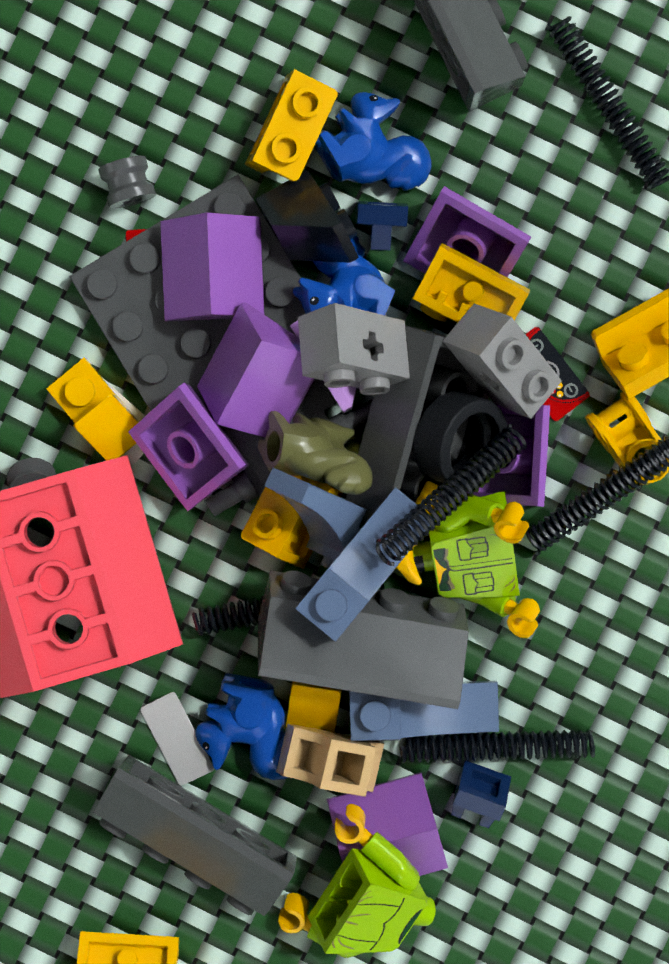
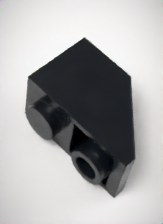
[256,170,359,263]

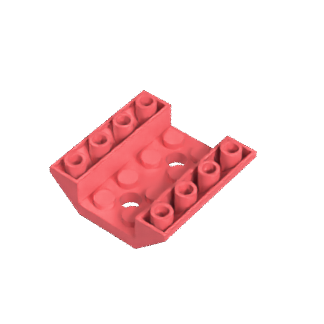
[0,455,183,698]

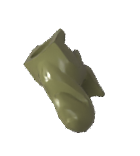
[258,411,373,495]

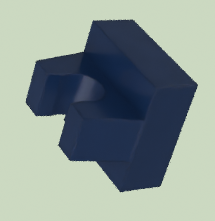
[357,201,408,251]
[451,760,511,828]

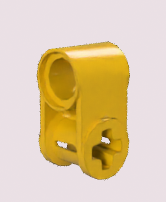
[585,391,669,485]

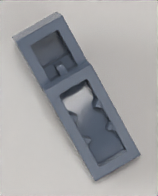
[264,467,367,568]
[295,487,435,642]
[349,681,499,741]

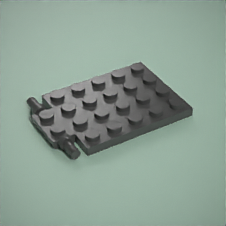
[69,174,373,517]

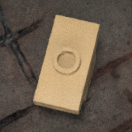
[276,724,384,797]

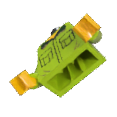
[413,491,540,638]
[278,804,436,958]

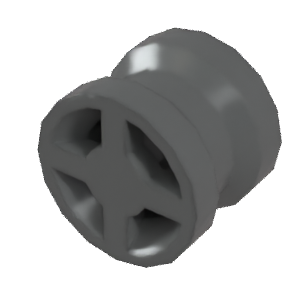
[98,155,156,209]

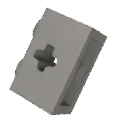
[298,303,410,395]
[443,303,562,419]

